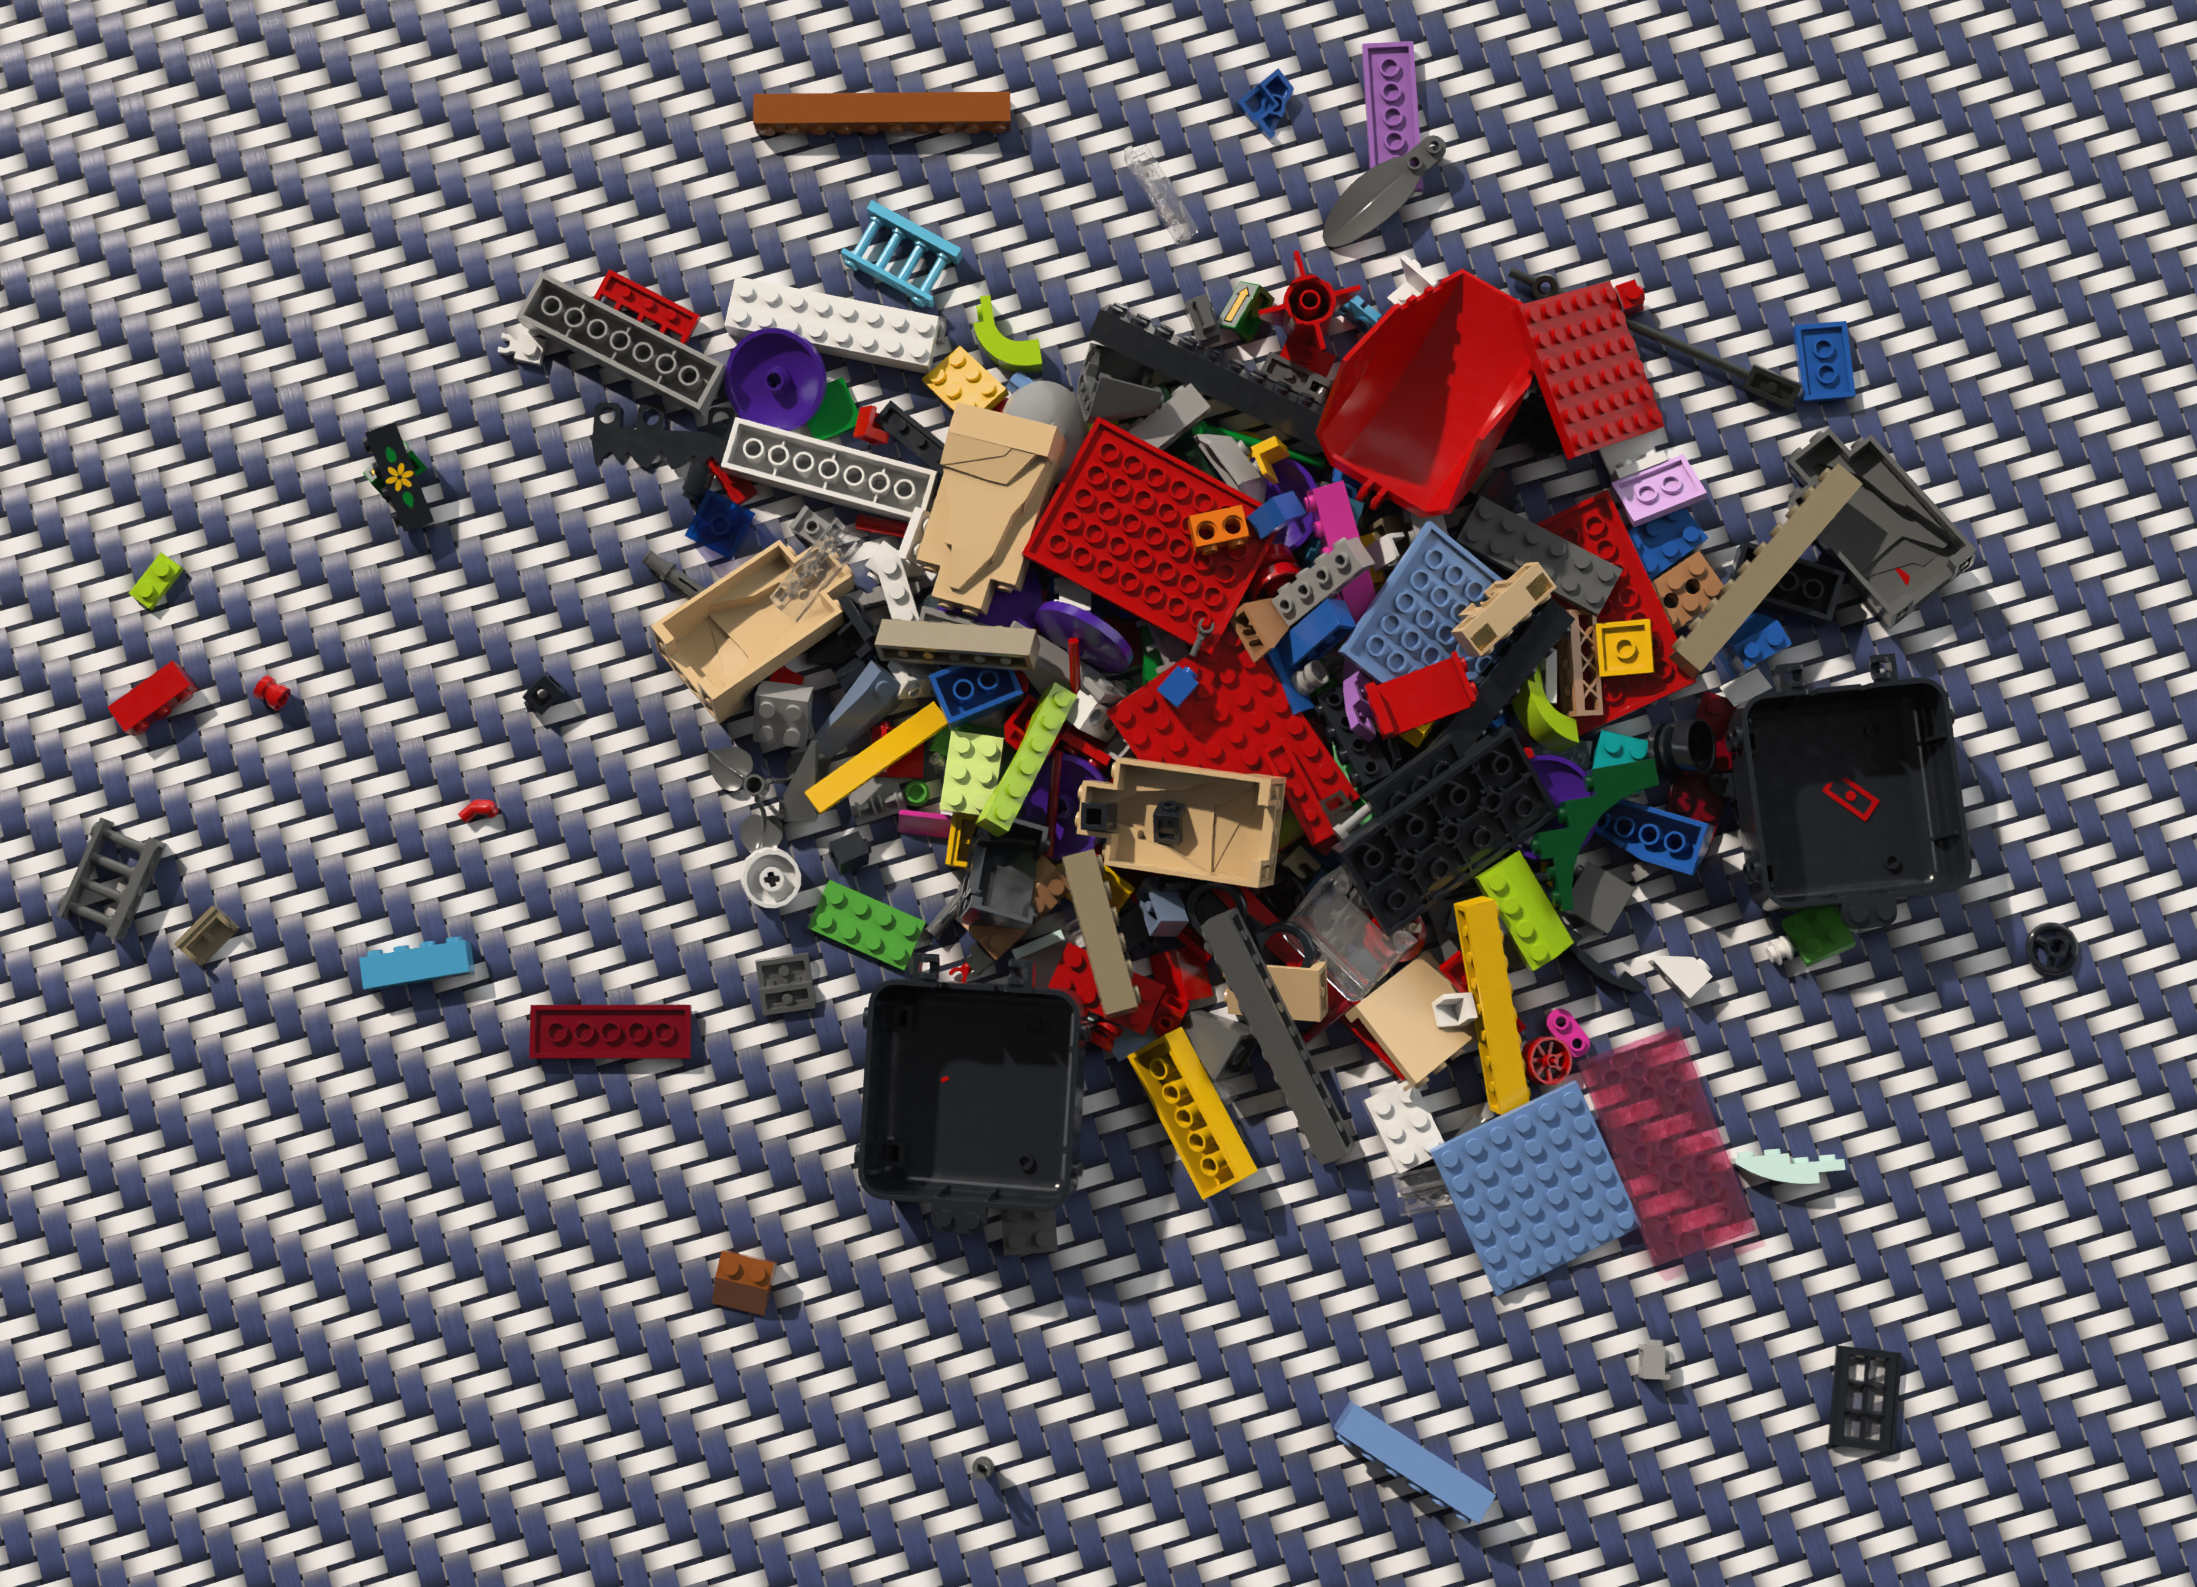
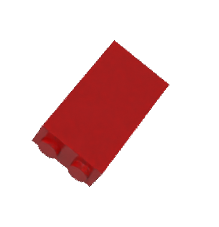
[1364,651,1479,741]

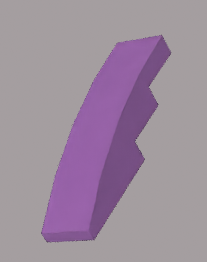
[1343,658,1378,742]

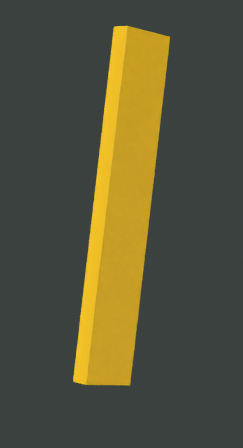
[804,701,948,815]

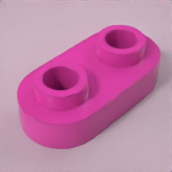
[1545,1009,1590,1058]

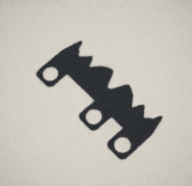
[592,402,735,471]

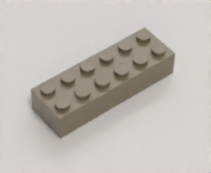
[1062,849,1141,1020]

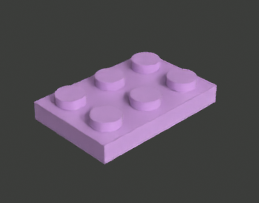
[1611,454,1707,527]

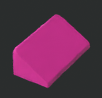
[898,809,952,838]

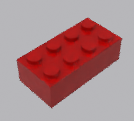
[1048,942,1166,1035]

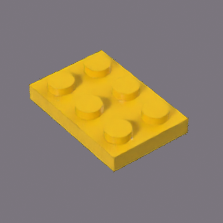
[921,346,1009,412]

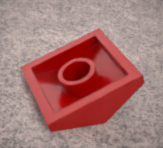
[1149,947,1213,1002]

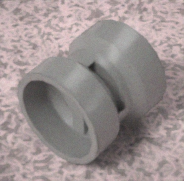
[1291,660,1329,696]

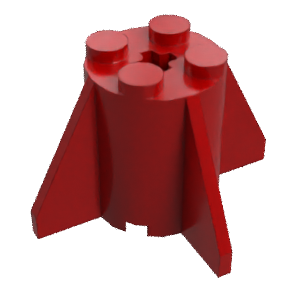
[1258,250,1361,353]

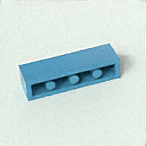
[359,936,475,991]

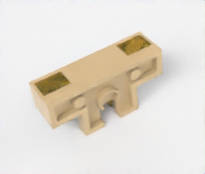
[1451,562,1557,657]

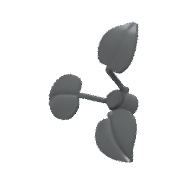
[708,747,831,853]

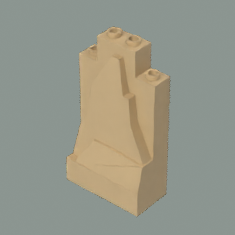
[916,402,1068,617]
[651,540,854,724]
[1075,757,1286,888]

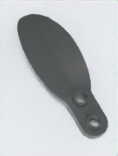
[1322,135,1446,248]

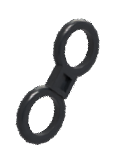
[1185,880,1316,968]

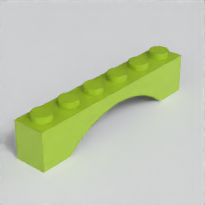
[976,682,1077,837]

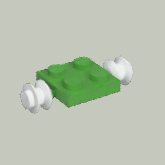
[1766,907,1866,967]

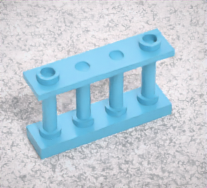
[841,200,963,308]

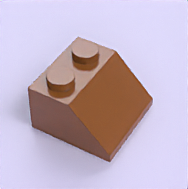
[712,1250,778,1316]

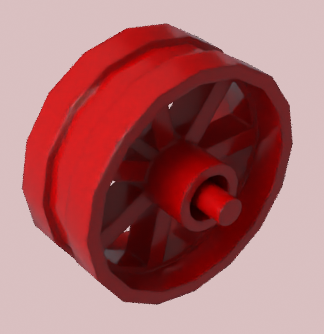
[1521,1037,1572,1085]

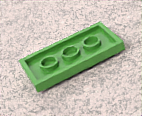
[807,880,926,971]

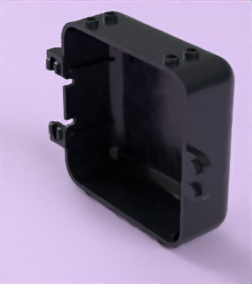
[1724,653,1973,930]
[854,953,1092,1234]

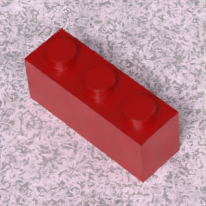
[107,660,198,736]

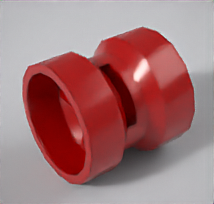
[253,675,291,711]
[1089,1017,1124,1053]

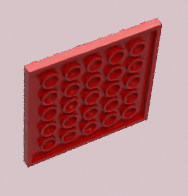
[1511,281,1665,460]

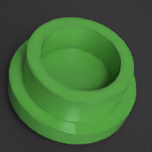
[904,780,930,807]

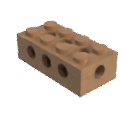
[1652,551,1724,632]

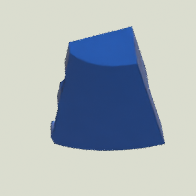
[1235,68,1294,140]

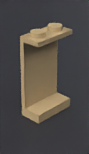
[1223,961,1328,1022]

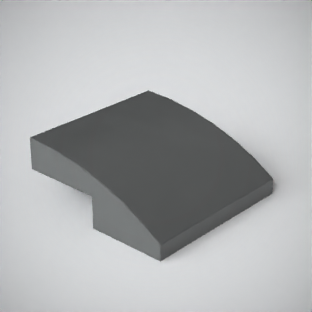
[755,952,816,1016]

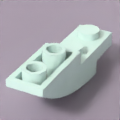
[1730,1149,1845,1184]

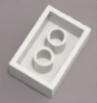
[1362,1080,1444,1174]

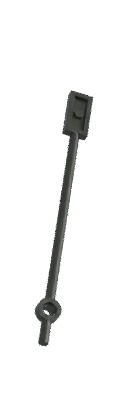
[1508,267,1802,409]

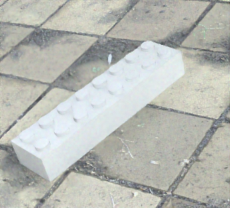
[724,276,940,374]
[721,417,939,523]

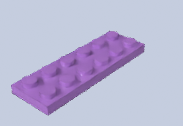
[1361,41,1423,192]

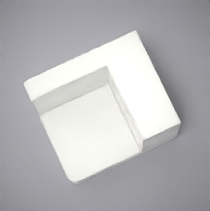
[1365,532,1405,571]
[1432,992,1478,1028]

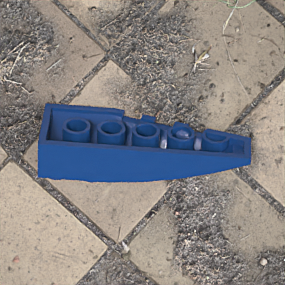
[1595,799,1715,875]

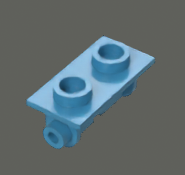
[1337,295,1383,334]

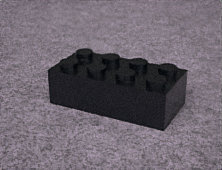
[1727,541,1846,628]

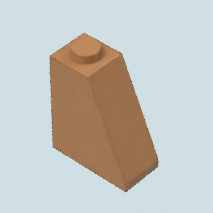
[1230,597,1290,663]

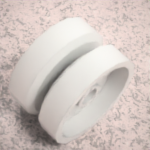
[740,847,801,908]

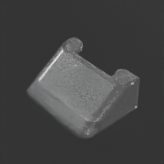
[1283,866,1418,1002]

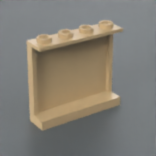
[1345,950,1477,1091]

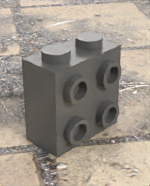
[1563,861,1635,936]

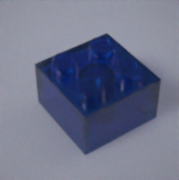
[684,489,758,562]

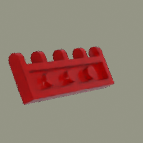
[593,269,701,345]

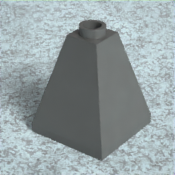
[1182,1010,1259,1080]

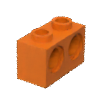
[1188,505,1249,555]

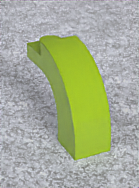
[973,295,1043,373]
[1511,663,1579,753]

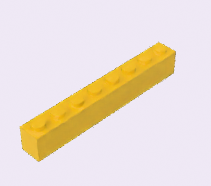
[1454,896,1531,1115]

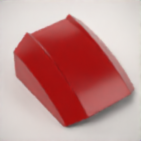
[1004,694,1070,759]

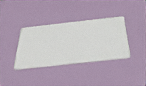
[1720,668,1772,707]

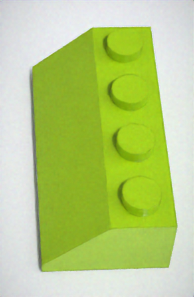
[1473,850,1574,971]

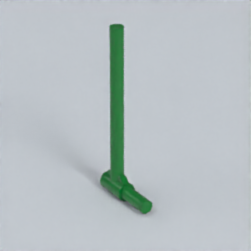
[1192,420,1326,469]

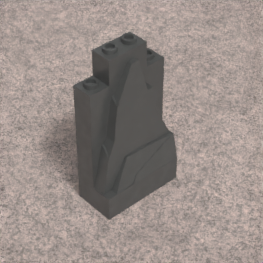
[1787,428,1977,630]

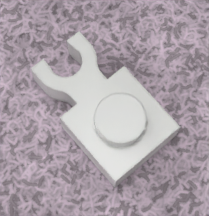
[497,333,547,367]

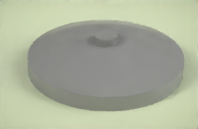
[1003,381,1092,486]

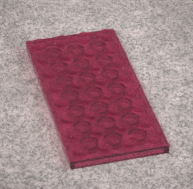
[1577,1026,1756,1266]

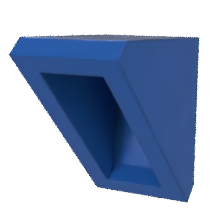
[1247,491,1307,541]

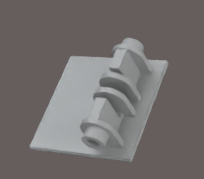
[848,777,907,826]

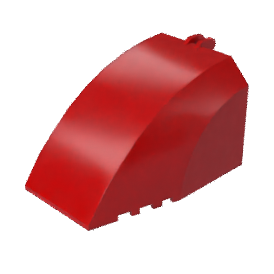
[1315,269,1534,518]

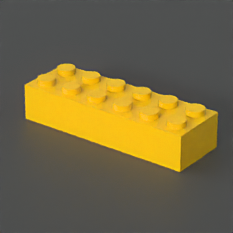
[1127,1027,1258,1200]

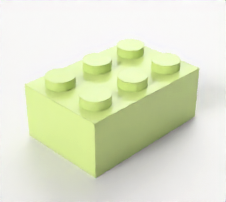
[940,730,1006,816]

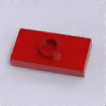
[1279,336,1336,378]

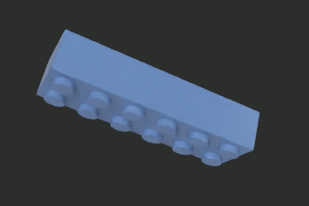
[1333,1400,1496,1524]

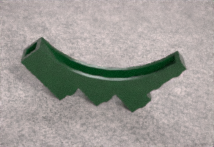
[1530,759,1659,912]

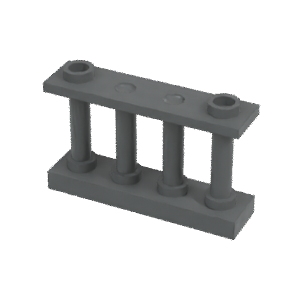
[56,817,167,941]

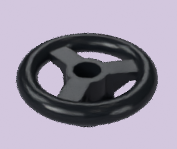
[1261,869,1308,917]
[2025,922,2079,975]

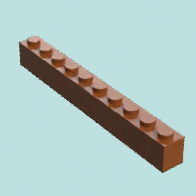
[753,92,1011,136]

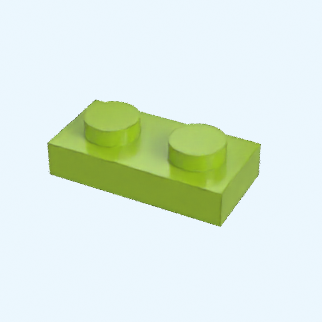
[128,552,184,610]

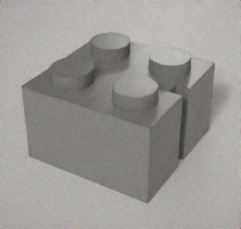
[753,680,813,748]

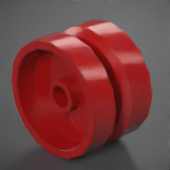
[1247,544,1302,602]

